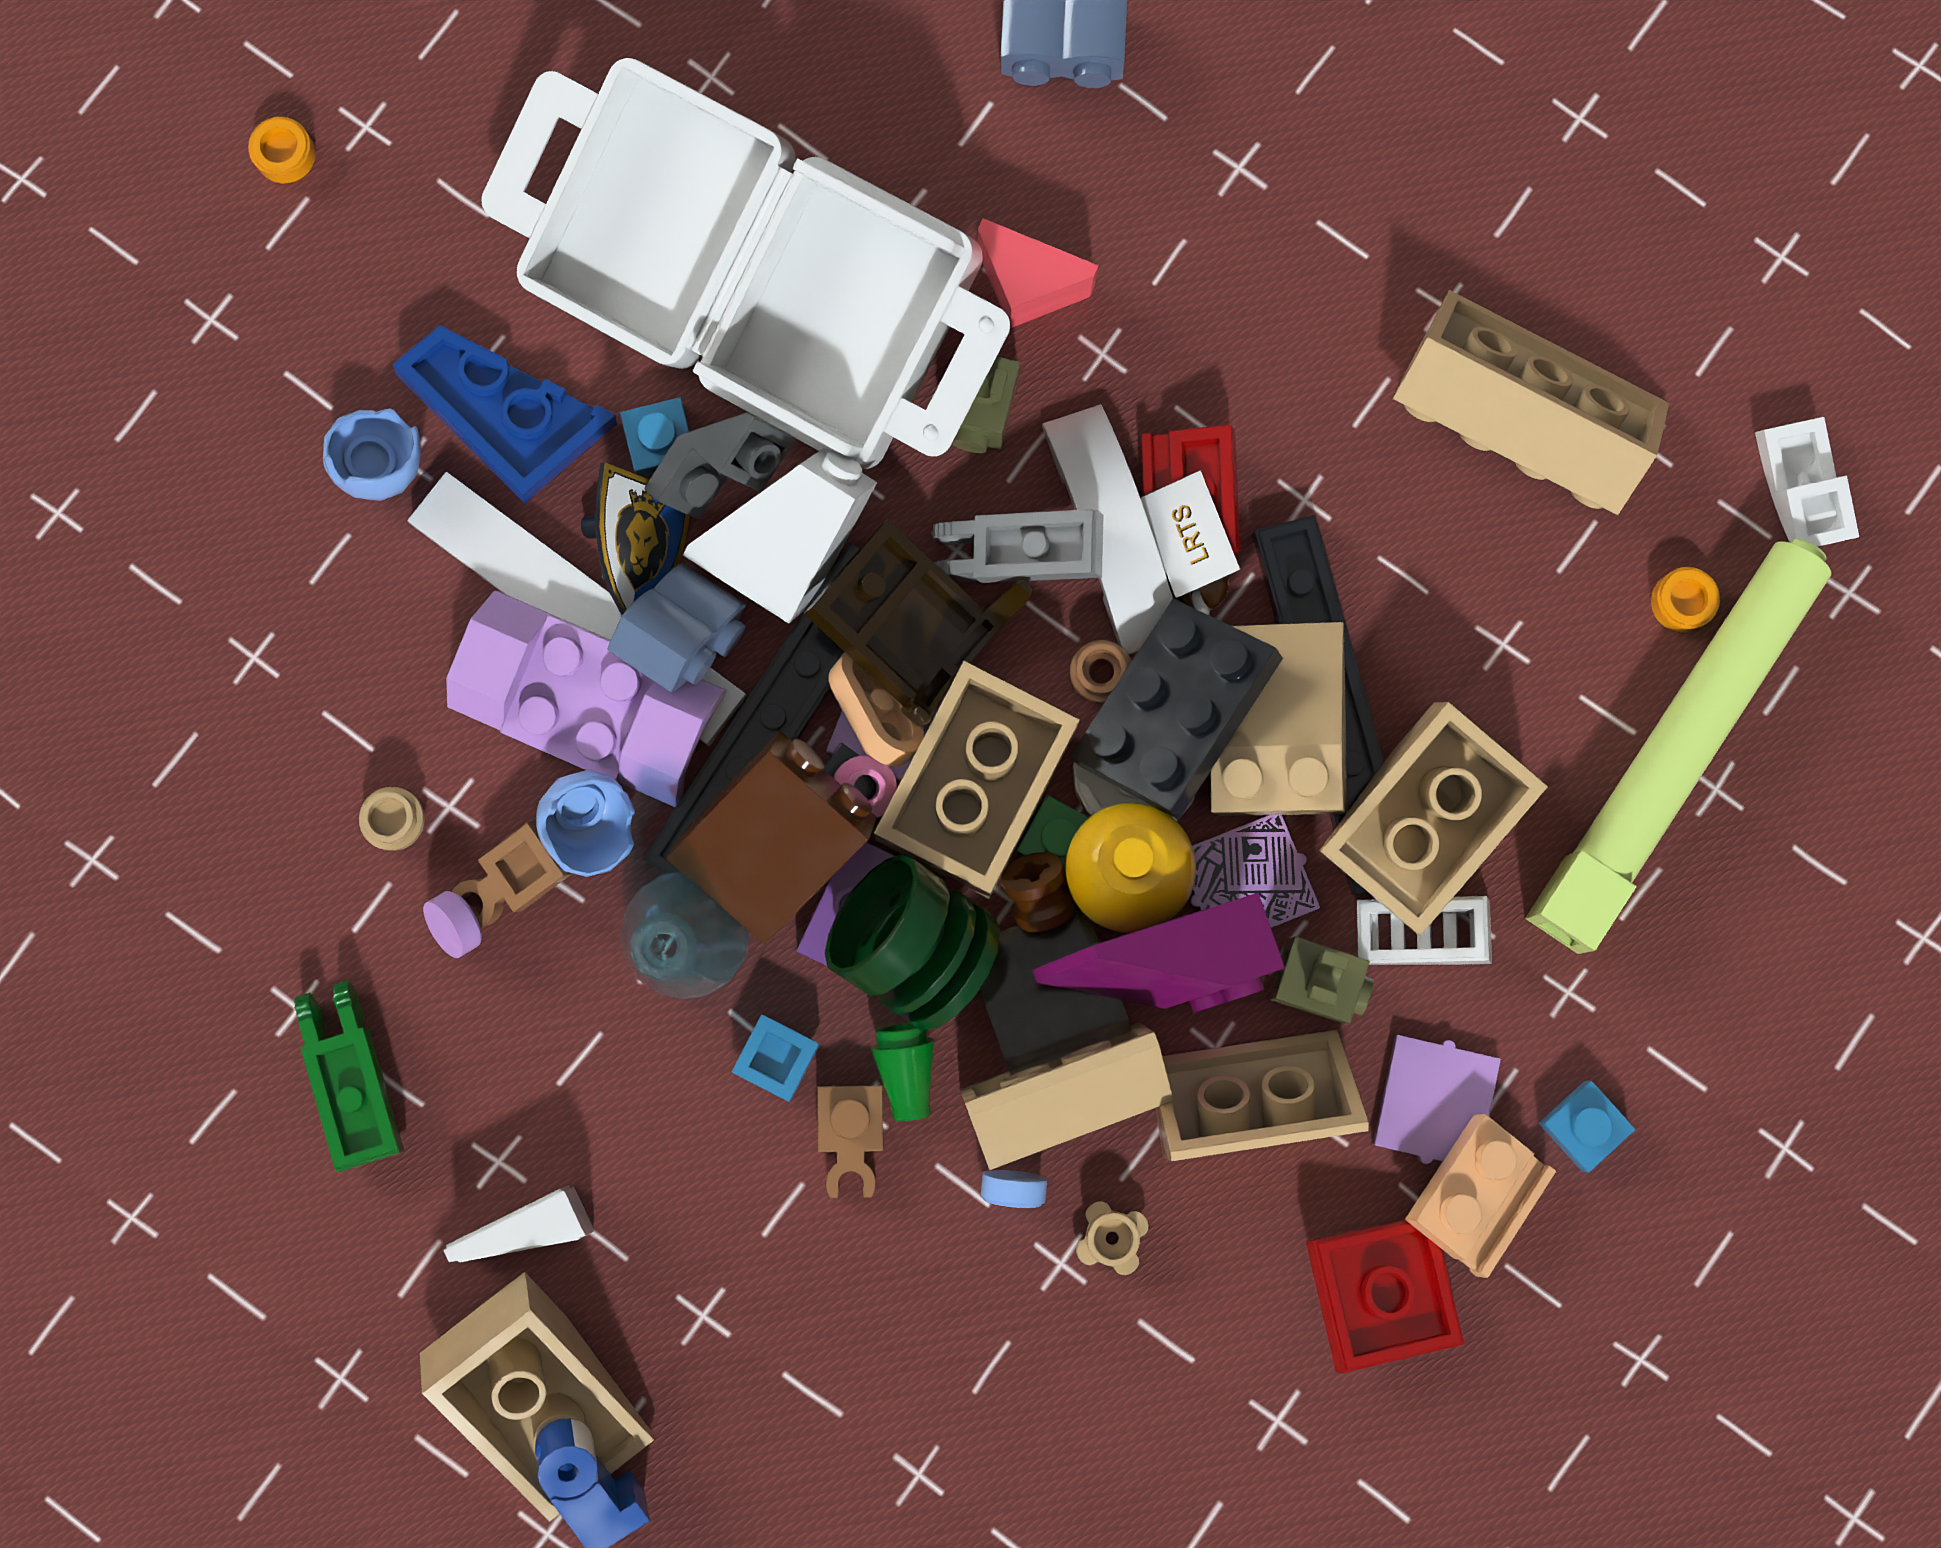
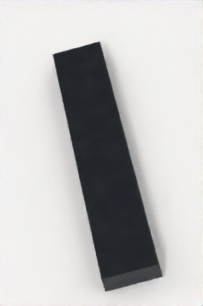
[1252,515,1384,895]
[642,543,859,895]

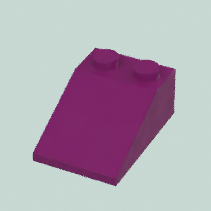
[1033,893,1285,1013]

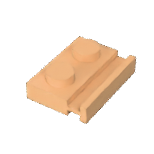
[1405,1114,1556,1278]

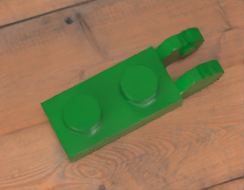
[294,980,405,1173]

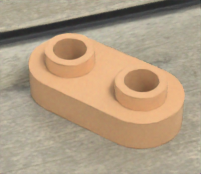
[828,653,925,767]

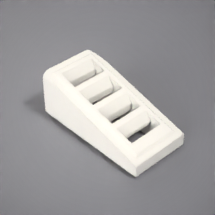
[1357,896,1492,965]
[443,1185,594,1262]

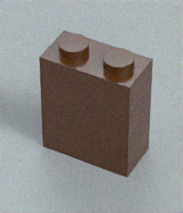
[666,731,877,945]

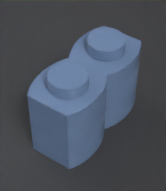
[1001,0,1127,88]
[607,563,746,692]

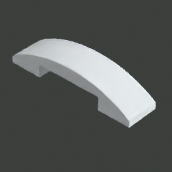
[1042,404,1173,655]

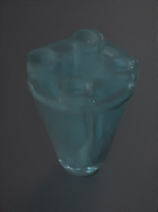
[620,871,750,999]

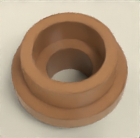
[1070,640,1132,704]

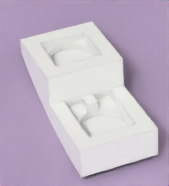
[1755,417,1859,547]

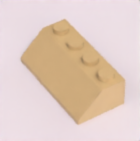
[1393,290,1670,515]

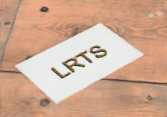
[1140,470,1240,598]

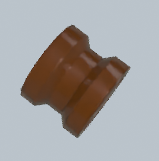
[1001,852,1076,932]

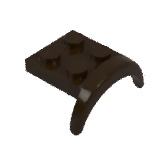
[804,519,1033,726]

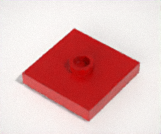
[1306,1219,1465,1373]

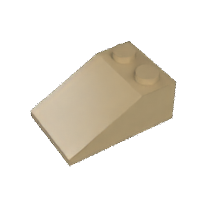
[1211,622,1348,816]
[1319,702,1548,936]
[420,1272,654,1522]

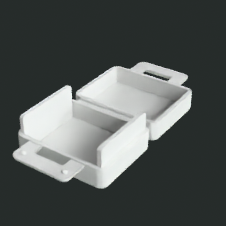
[482,58,1010,469]

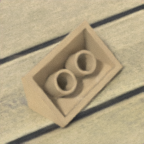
[960,1022,1174,1170]
[1155,1030,1368,1161]

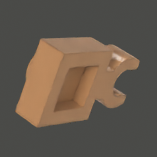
[452,822,572,927]
[817,1086,884,1198]

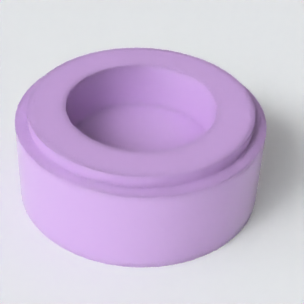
[423,891,482,958]

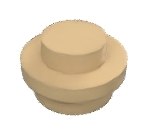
[359,787,425,851]

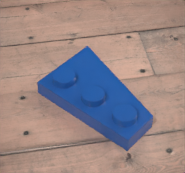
[393,325,617,503]

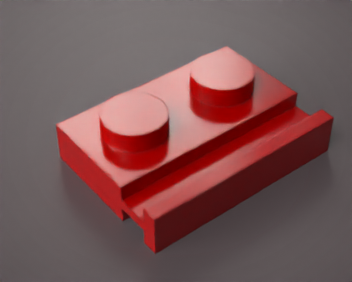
[1141,424,1241,554]

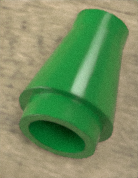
[870,1023,935,1121]

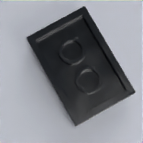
[1070,598,1283,820]

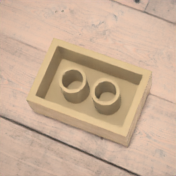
[874,661,1079,899]

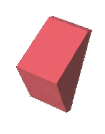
[977,218,1099,328]

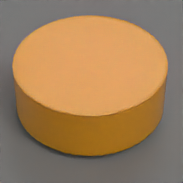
[248,117,316,184]
[1651,567,1720,633]

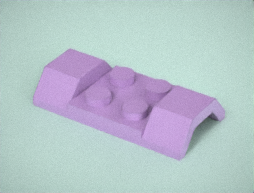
[446,591,726,807]

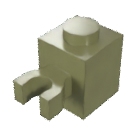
[951,357,1020,453]
[1267,936,1374,1024]

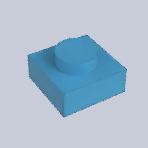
[620,397,690,476]
[732,1014,820,1102]
[1538,1081,1636,1173]

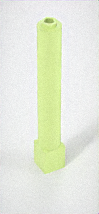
[1525,539,1832,954]

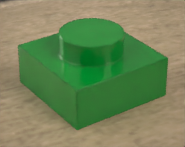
[1017,795,1089,880]

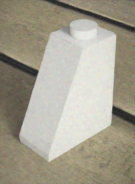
[683,448,877,624]

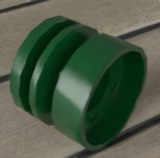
[825,854,1000,1030]

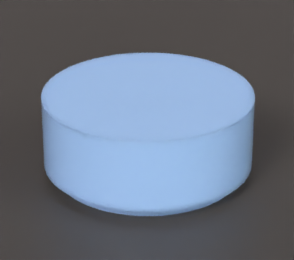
[981,1170,1048,1208]

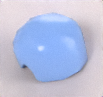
[323,408,421,501]
[536,770,635,877]

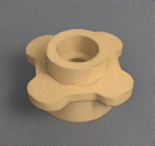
[1076,1201,1148,1275]

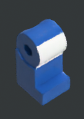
[535,1419,650,1548]

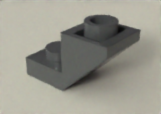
[644,412,796,520]

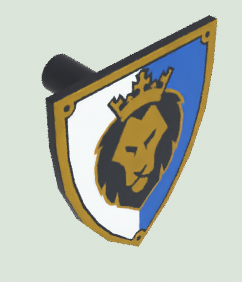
[581,462,690,615]

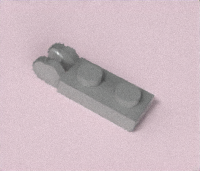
[933,509,1104,583]

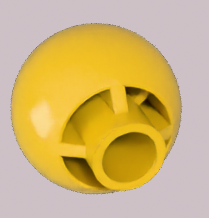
[1065,803,1196,933]

